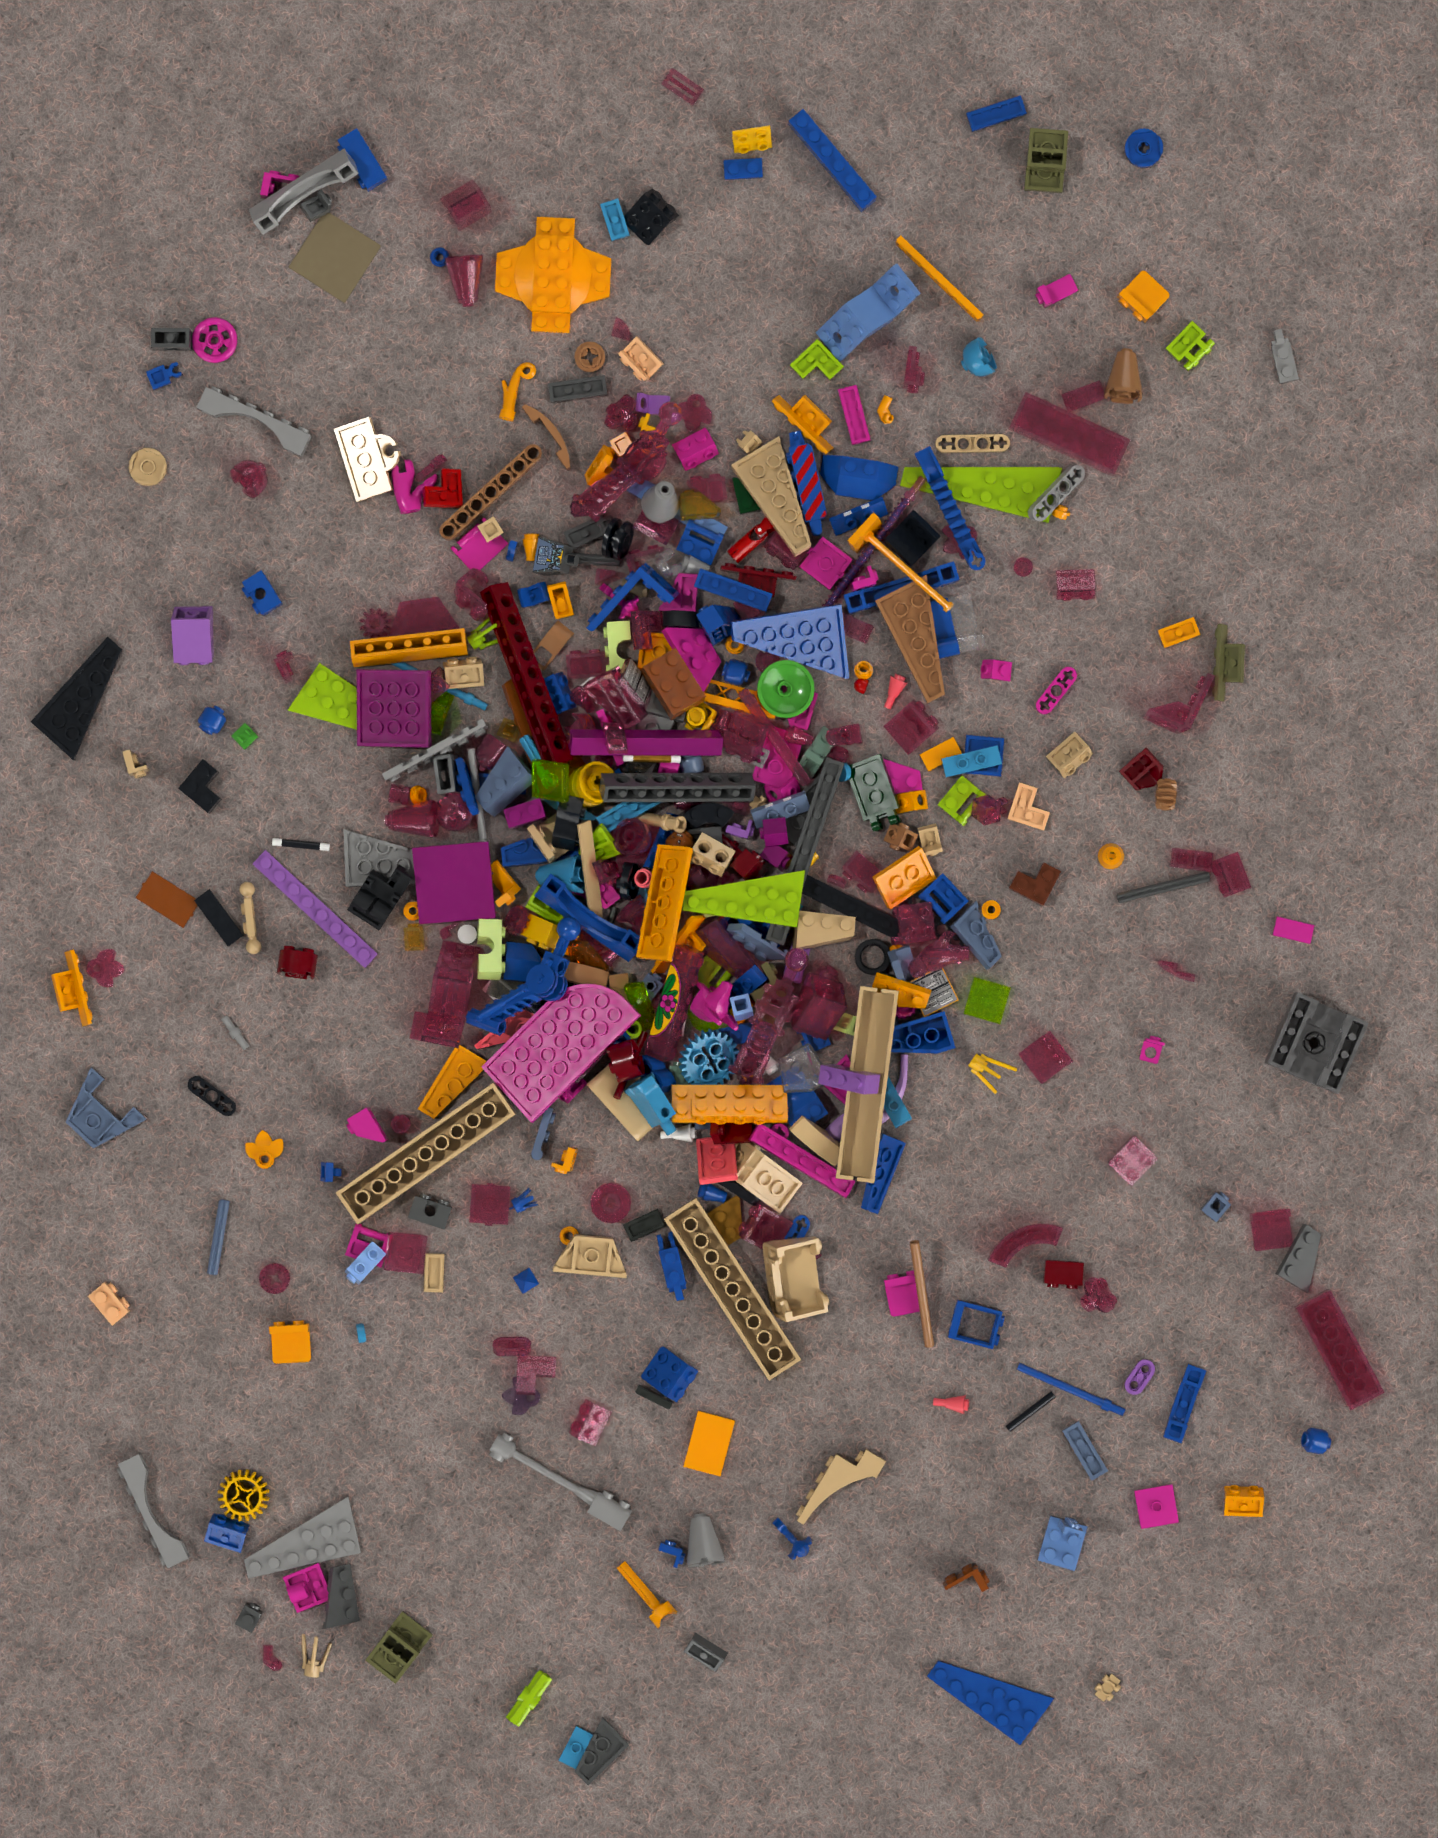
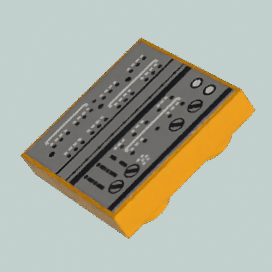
[909,966,959,1017]

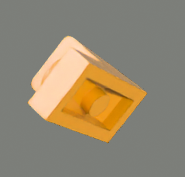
[584,445,616,486]
[547,581,574,620]

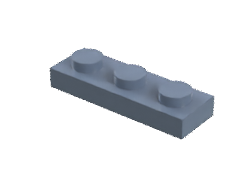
[1062,1421,1108,1481]

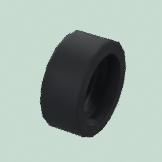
[663,610,699,629]
[854,939,890,975]

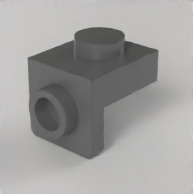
[300,189,332,222]

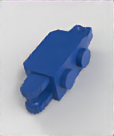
[656,1232,686,1301]

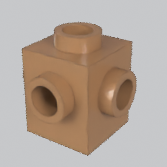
[883,823,918,852]

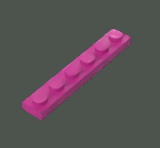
[749,1124,856,1198]

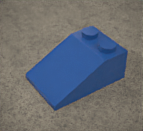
[766,1065,829,1126]

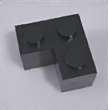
[178,759,222,814]

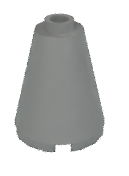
[641,481,679,523]
[687,1513,725,1567]

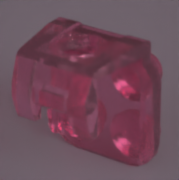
[454,568,489,621]

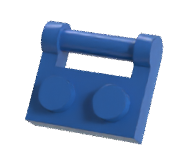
[676,519,724,565]
[918,873,969,924]

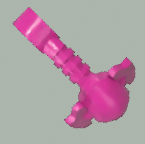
[599,583,639,620]

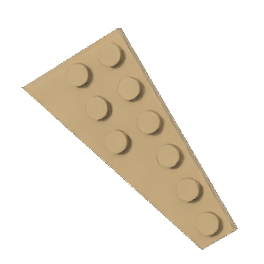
[731,436,811,557]

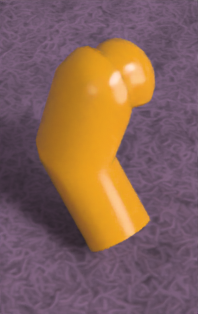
[877,395,894,424]

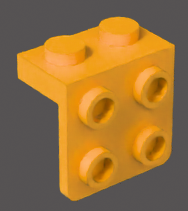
[1117,270,1170,323]
[269,1320,311,1364]

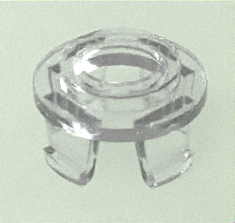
[654,548,683,581]

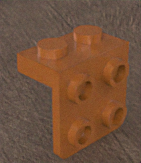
[943,1563,990,1592]

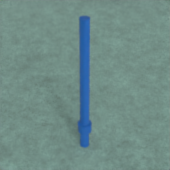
[1017,1363,1125,1416]

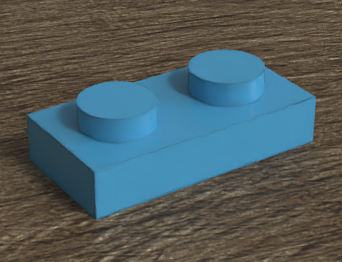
[600,199,630,242]

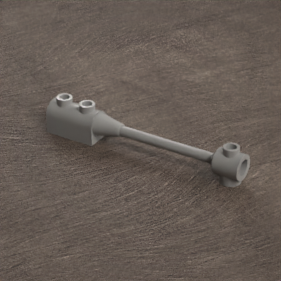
[489,1432,632,1531]

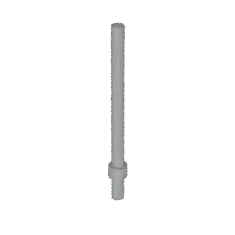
[467,748,490,847]

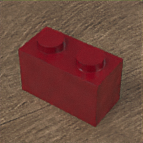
[1043,1259,1084,1289]

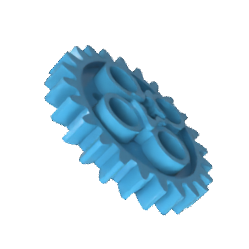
[678,1029,740,1085]

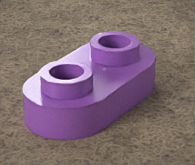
[1124,1359,1155,1395]

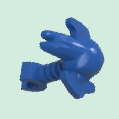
[772,1518,812,1560]

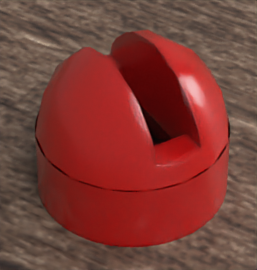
[854,679,869,694]

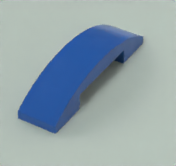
[1163,1364,1206,1444]

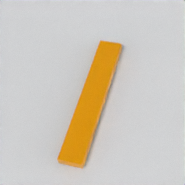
[895,235,984,322]

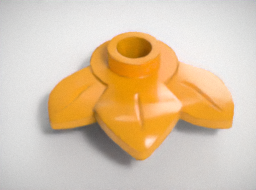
[245,1130,284,1169]

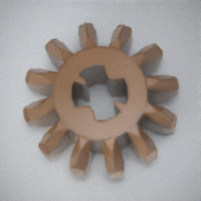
[1155,778,1177,811]

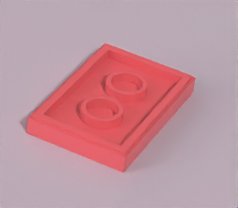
[696,1137,738,1185]

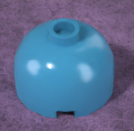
[961,337,997,377]

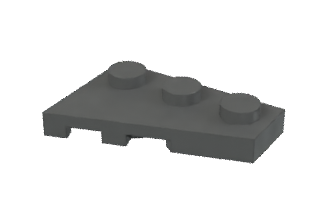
[1275,1224,1321,1293]

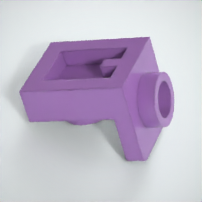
[725,819,755,840]

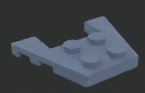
[66,1068,147,1148]

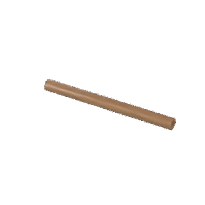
[910,1240,934,1348]

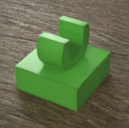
[232,723,258,750]

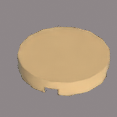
[129,448,167,486]

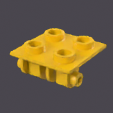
[732,125,772,154]

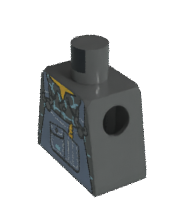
[532,536,579,576]

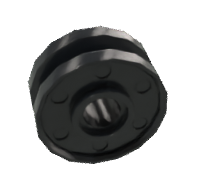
[601,518,634,561]

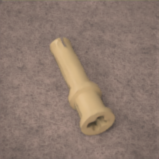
[633,813,687,833]

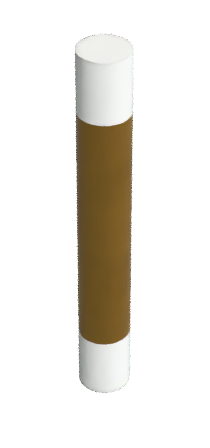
[623,755,681,763]

